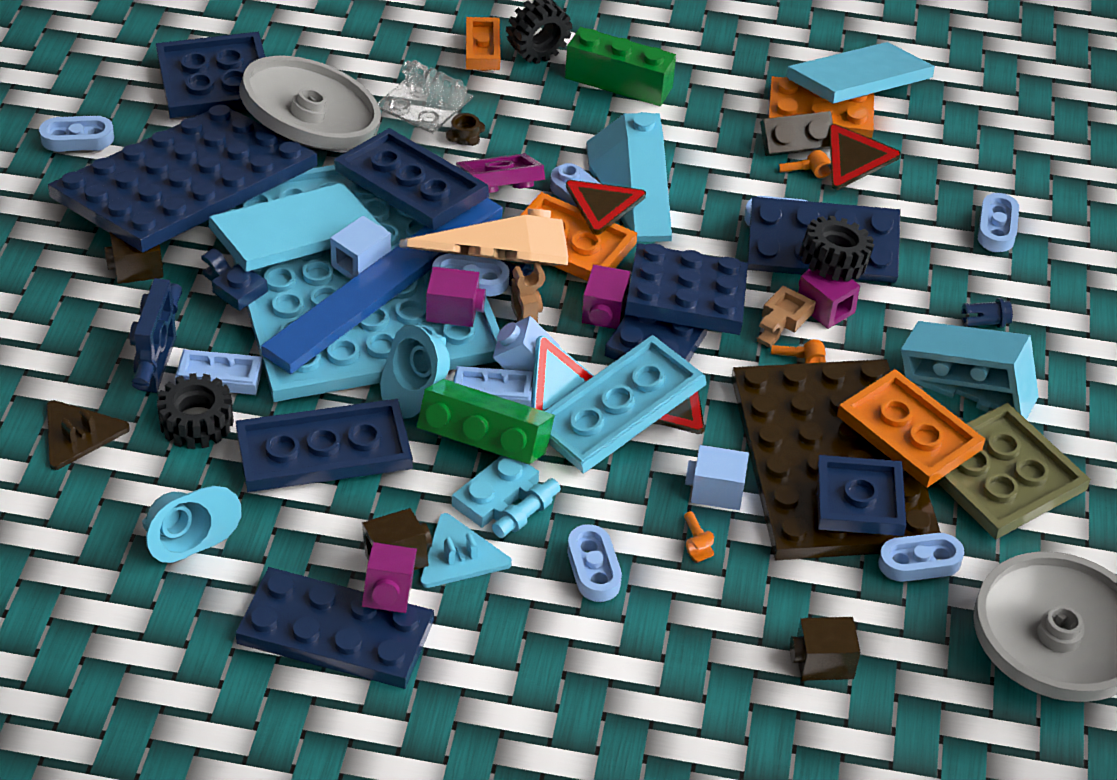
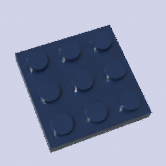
[156,32,265,119]
[625,243,748,335]

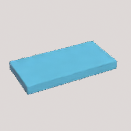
[787,42,935,104]
[209,183,380,272]
[545,335,707,474]

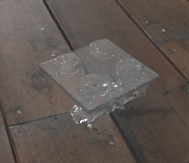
[378,60,473,134]

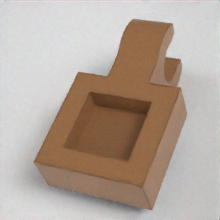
[511,262,546,323]
[757,286,816,348]

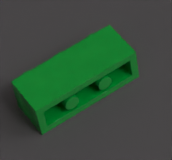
[565,27,676,107]
[417,379,555,465]

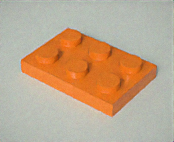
[768,76,874,139]
[520,192,637,281]
[837,369,985,488]

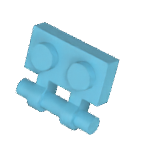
[452,456,561,538]

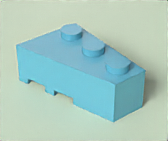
[901,321,1039,420]

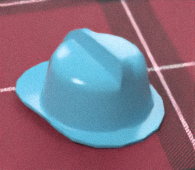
[380,324,450,419]
[142,486,241,563]

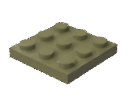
[936,403,1091,540]

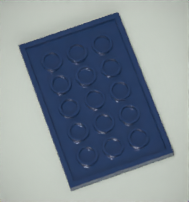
[48,105,318,253]

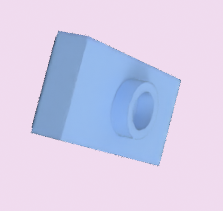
[175,349,263,395]
[453,366,534,407]

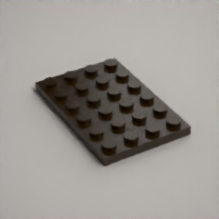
[731,359,941,561]

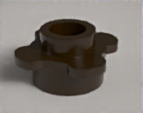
[446,113,485,146]

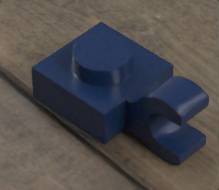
[201,249,268,311]

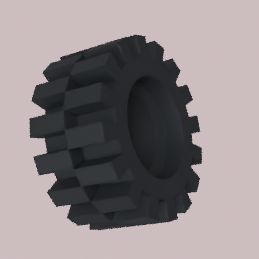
[506,0,572,64]
[799,216,874,281]
[157,373,234,449]

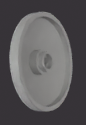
[239,56,381,150]
[973,551,1117,702]

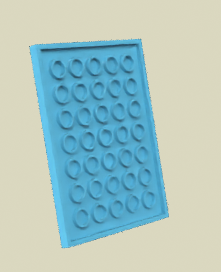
[223,165,500,402]

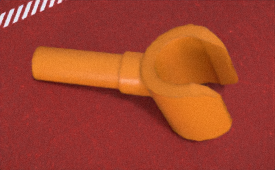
[779,150,831,178]
[771,339,826,363]
[684,511,714,563]

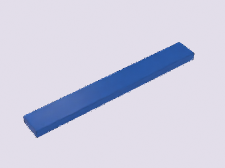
[261,198,503,374]

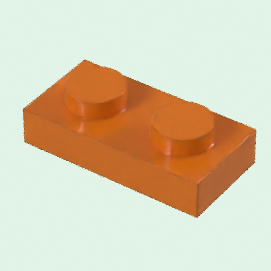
[466,17,501,71]

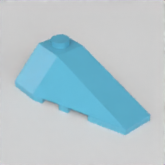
[586,112,672,242]

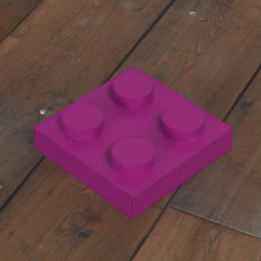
[456,153,545,193]

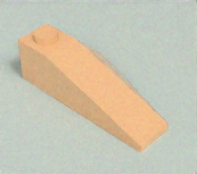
[399,209,568,266]

